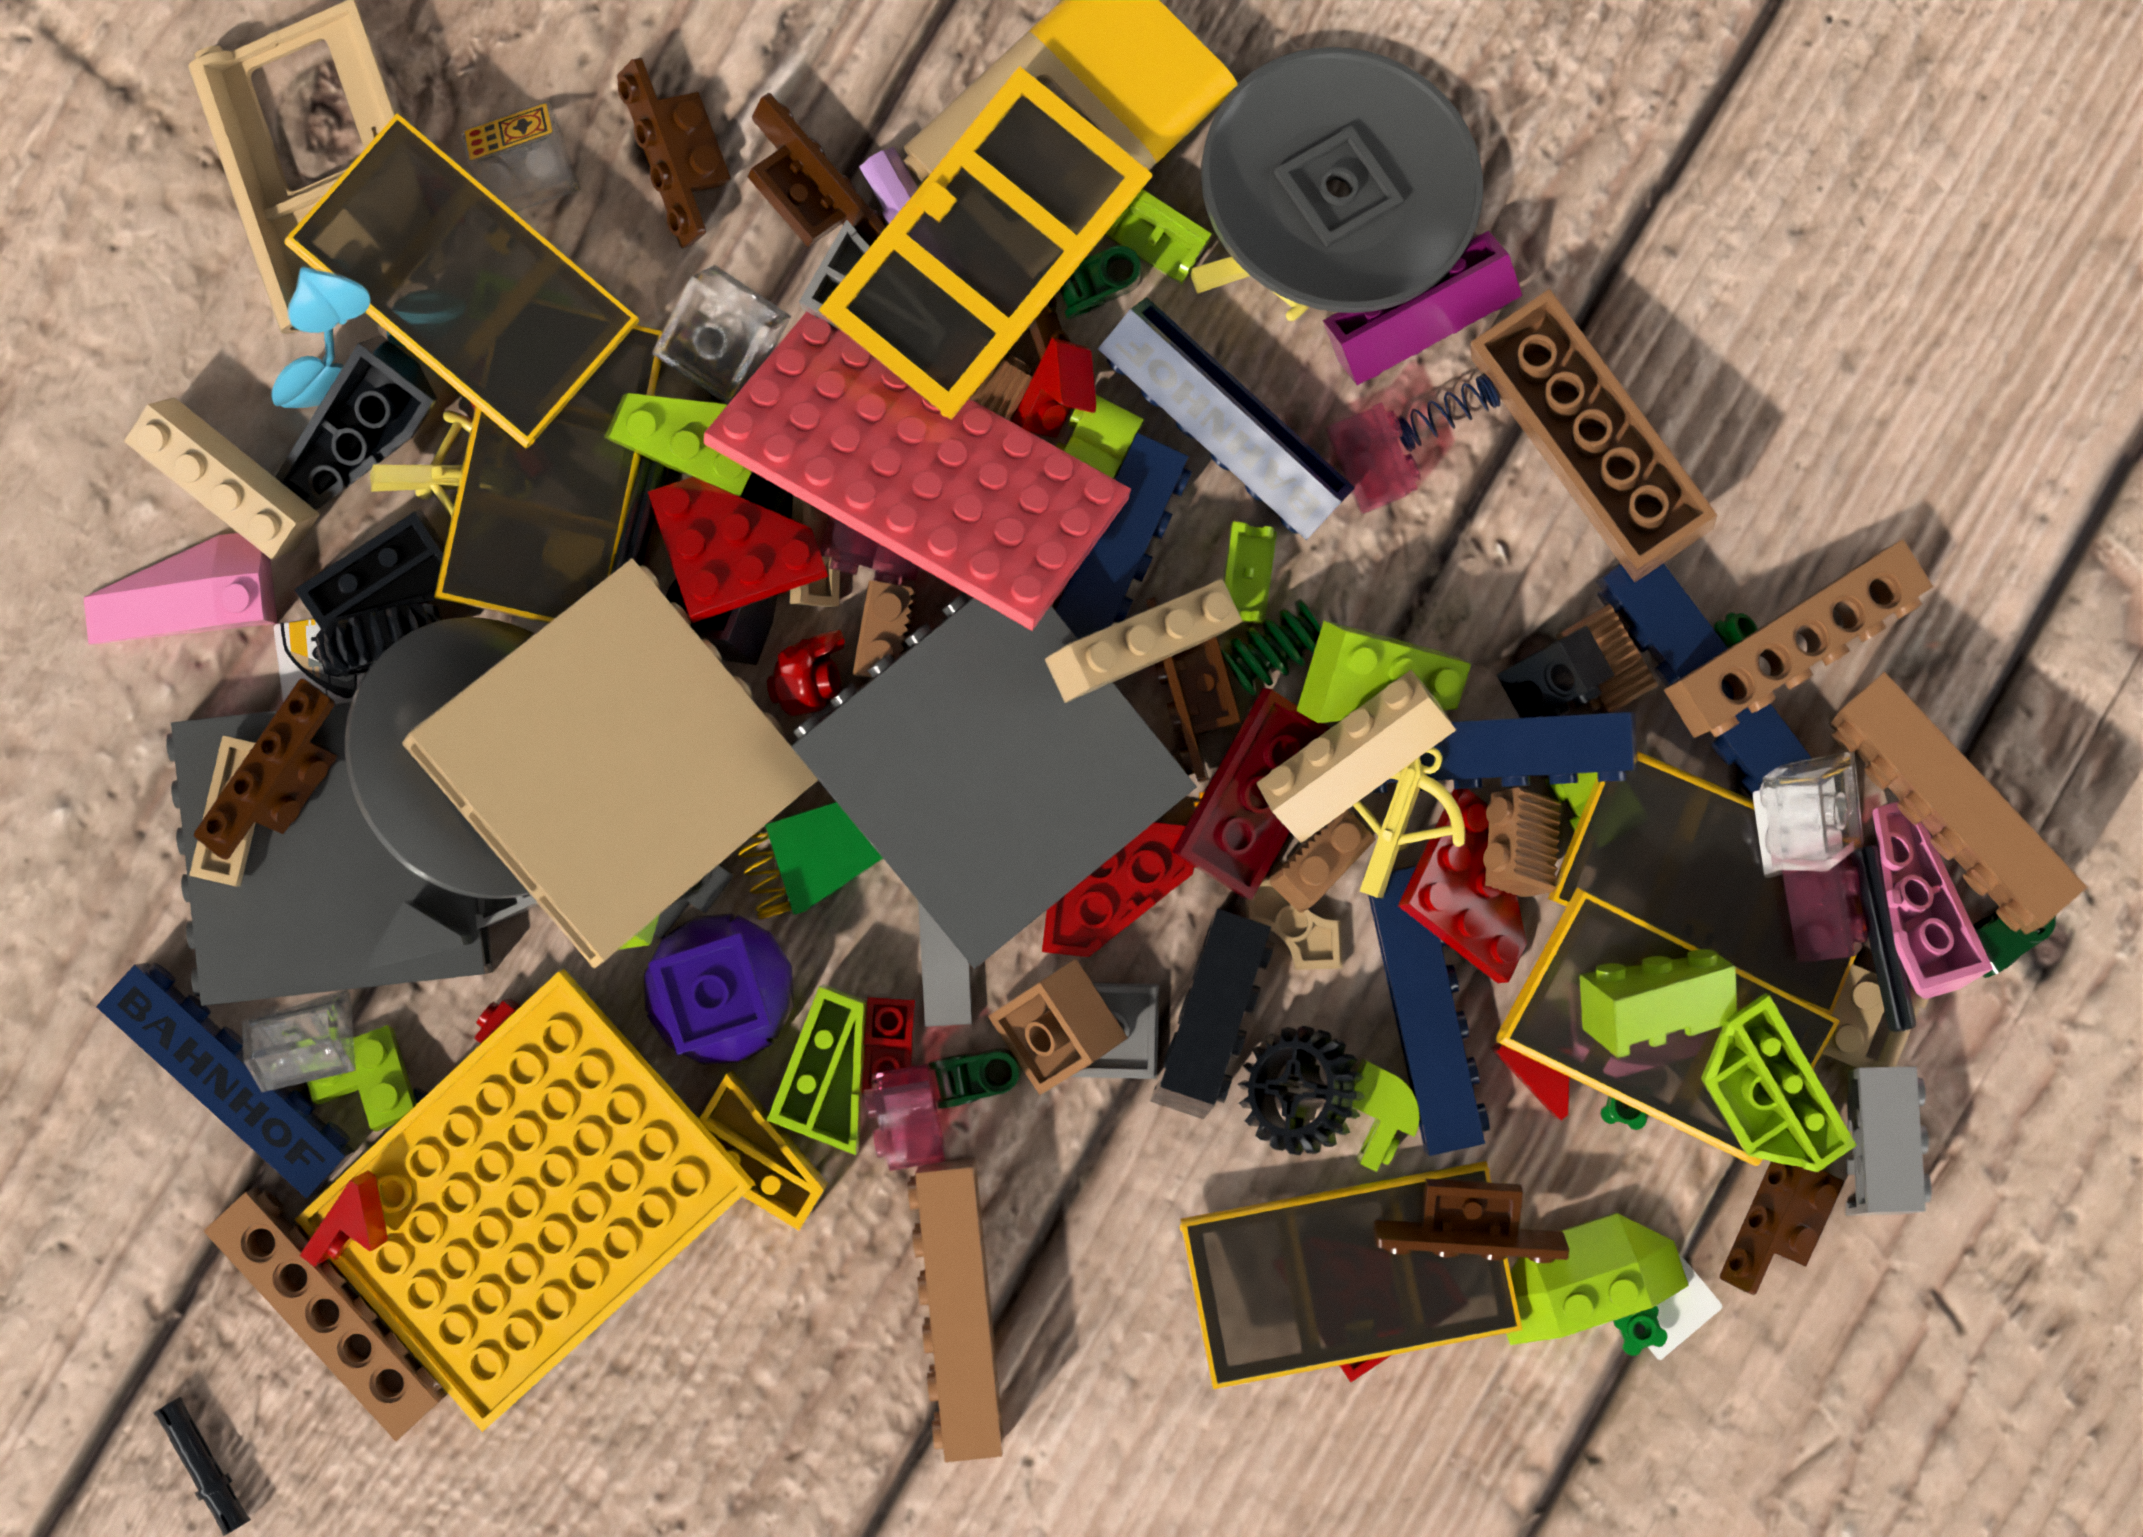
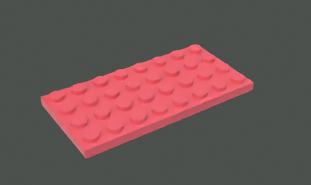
[704,312,1131,630]

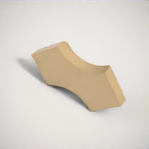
[1245,876,1342,970]

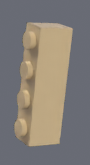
[124,397,320,560]
[1045,579,1243,703]
[1257,670,1456,843]

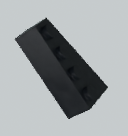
[1150,908,1275,1119]

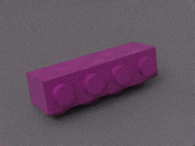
[1322,231,1523,386]

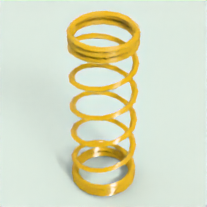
[738,833,792,920]

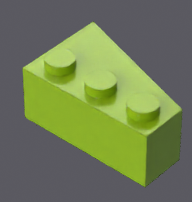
[767,984,867,1155]

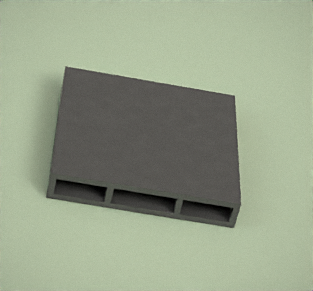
[791,592,1197,969]
[166,702,493,1006]

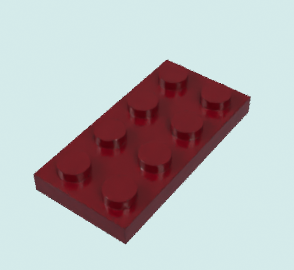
[1172,688,1331,900]

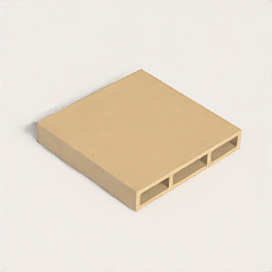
[402,558,818,968]

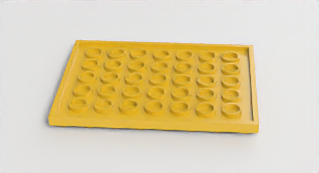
[295,969,756,1432]

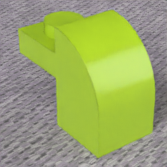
[1352,1058,1419,1172]

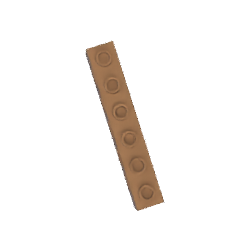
[1664,539,1934,738]
[203,1187,447,1441]

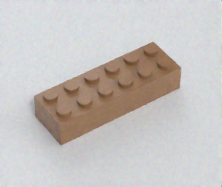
[1471,289,1718,582]
[1829,672,2088,934]
[908,1158,1004,1463]

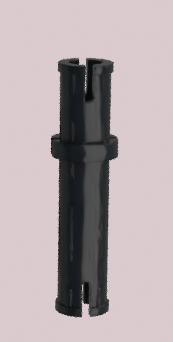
[154,1397,251,1536]

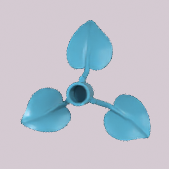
[271,259,467,408]

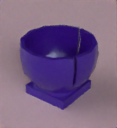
[644,914,794,1065]

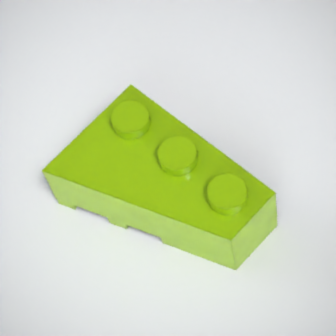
[604,393,751,497]
[1296,620,1471,723]
[1579,949,1737,1058]

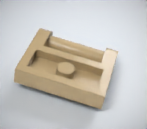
[1822,964,1929,1068]

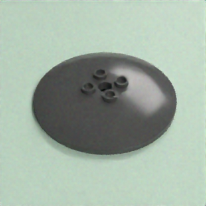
[1201,47,1483,313]
[345,617,535,899]

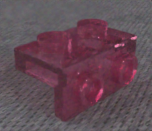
[1325,402,1421,516]
[1782,856,1868,963]

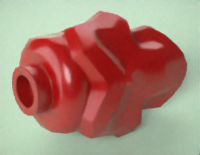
[767,629,845,716]

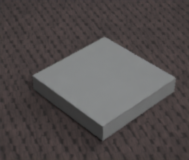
[1071,982,1159,1079]

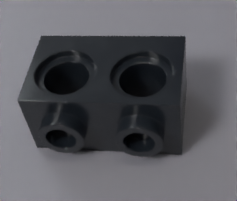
[1496,625,1615,718]

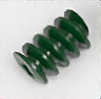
[1220,599,1321,696]

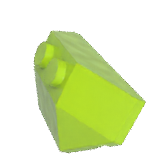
[1701,993,1857,1172]
[1506,1212,1689,1345]

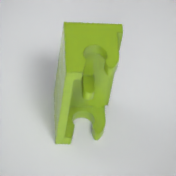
[1105,189,1212,285]
[1223,521,1277,625]

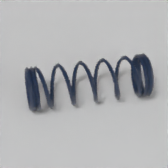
[1393,373,1501,452]

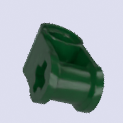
[1060,245,1142,319]
[1973,912,2056,978]
[928,1048,1022,1109]

